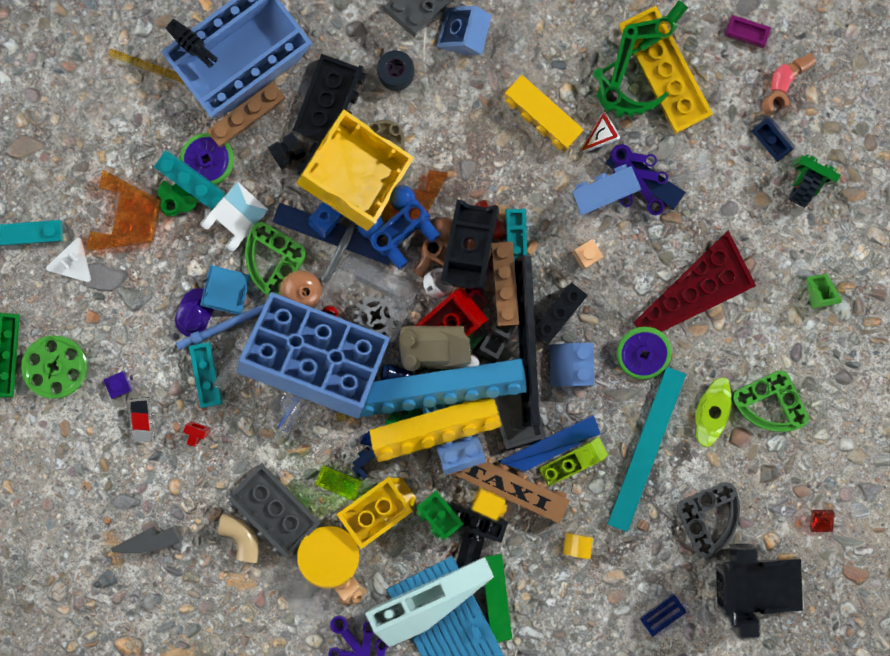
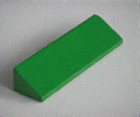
[0,313,20,398]
[481,554,512,642]

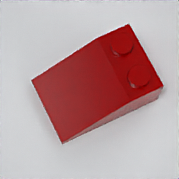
[415,288,488,337]

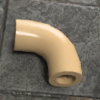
[218,514,259,563]

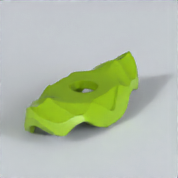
[695,377,732,448]

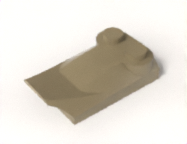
[399,326,471,371]

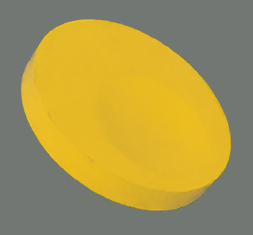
[297,526,359,589]

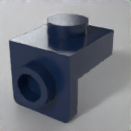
[352,446,376,480]

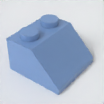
[437,5,492,55]
[549,343,595,387]

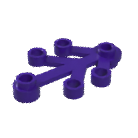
[611,144,668,215]
[328,615,388,656]

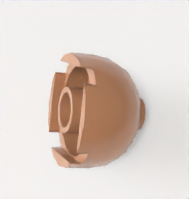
[280,270,322,308]

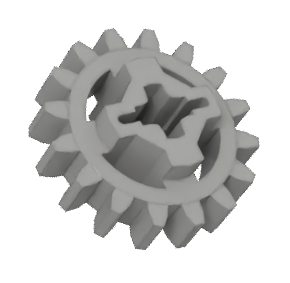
[354,293,399,335]

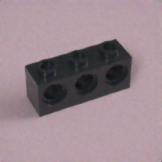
[535,282,588,346]
[447,501,508,543]

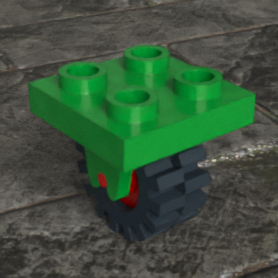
[789,154,841,208]

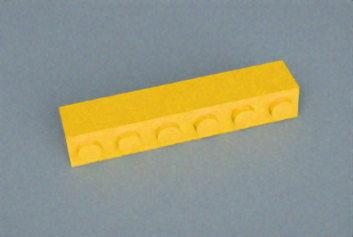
[369,398,502,462]

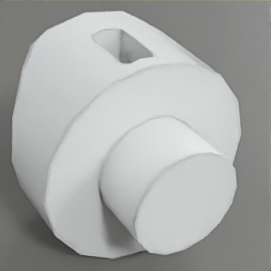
[423,268,453,298]

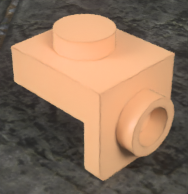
[334,576,367,606]

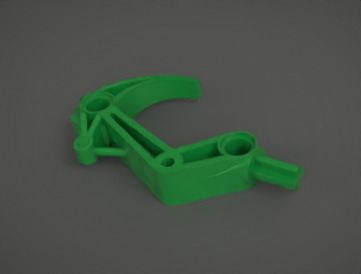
[593,0,689,118]

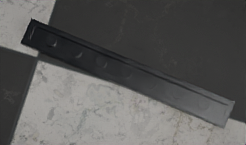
[515,255,540,427]

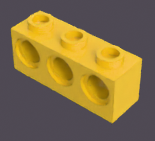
[471,487,507,521]

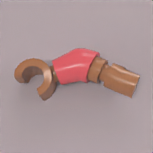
[762,53,816,114]

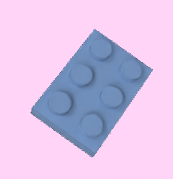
[436,434,486,475]

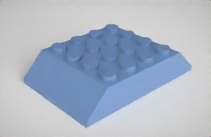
[161,0,312,118]

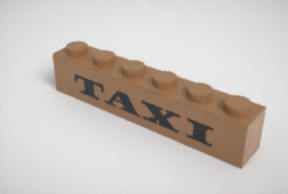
[451,456,570,524]

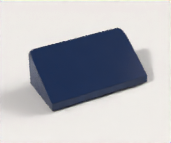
[751,116,796,162]

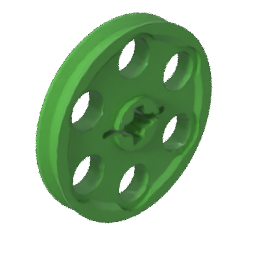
[21,335,87,399]

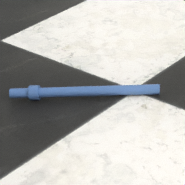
[176,304,265,350]

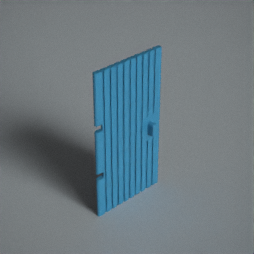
[387,556,505,656]

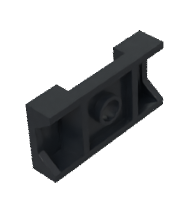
[441,199,499,291]

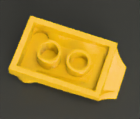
[336,477,416,549]

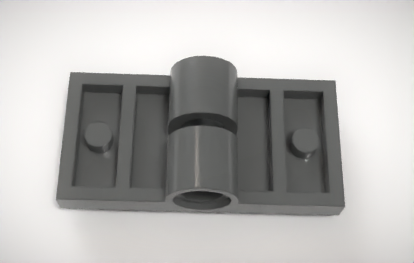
[383,0,453,37]

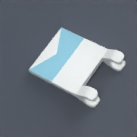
[200,182,268,252]

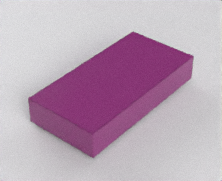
[724,15,771,48]

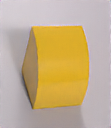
[563,533,593,559]

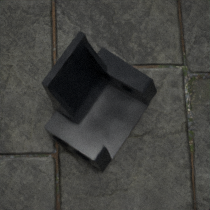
[716,543,803,639]

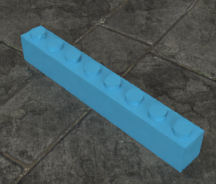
[360,359,526,417]

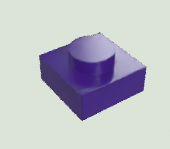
[103,371,133,399]

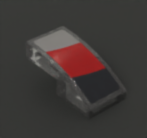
[128,397,155,444]

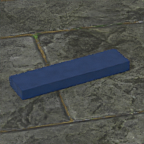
[605,151,686,210]

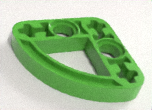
[245,222,307,296]
[731,371,809,432]

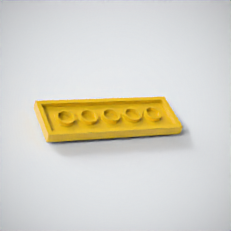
[618,6,713,134]

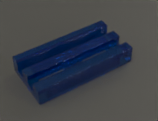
[639,594,687,637]

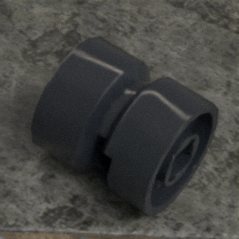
[267,132,306,170]

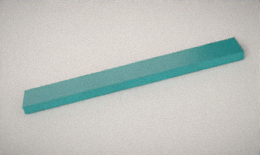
[607,367,687,532]

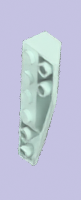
[366,557,494,647]

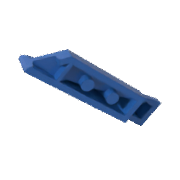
[499,415,601,471]

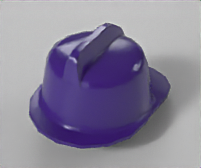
[175,288,214,337]

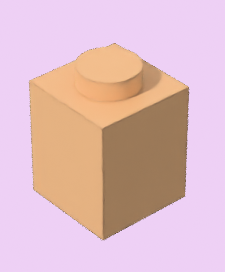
[572,239,603,270]

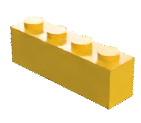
[504,75,584,152]

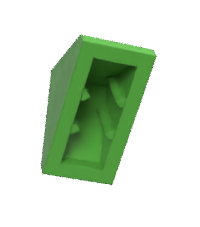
[807,274,842,309]

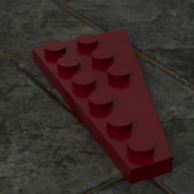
[633,230,756,332]

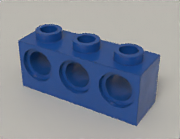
[308,202,344,239]

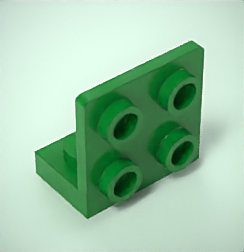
[416,490,464,540]

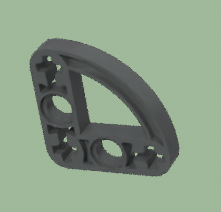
[677,482,740,558]

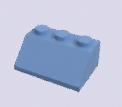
[572,164,641,215]

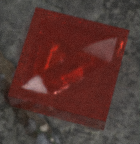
[810,510,835,532]

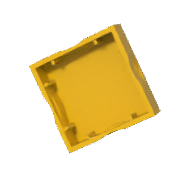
[296,110,414,231]

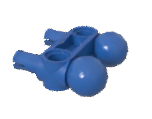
[358,185,440,270]

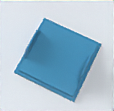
[200,265,251,315]

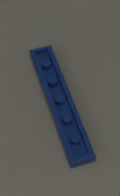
[272,203,391,266]

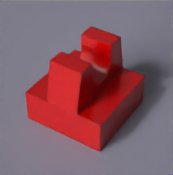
[183,421,211,447]

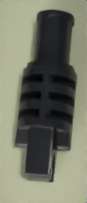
[166,19,218,68]

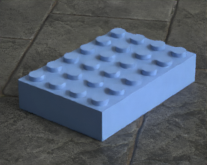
[237,292,390,419]

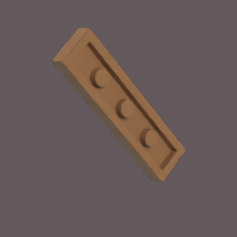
[207,81,286,148]
[492,242,519,327]

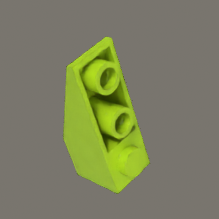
[539,436,608,487]

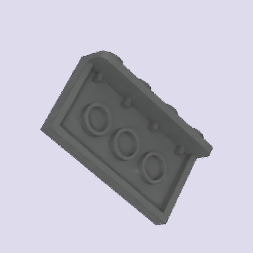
[227,463,321,558]

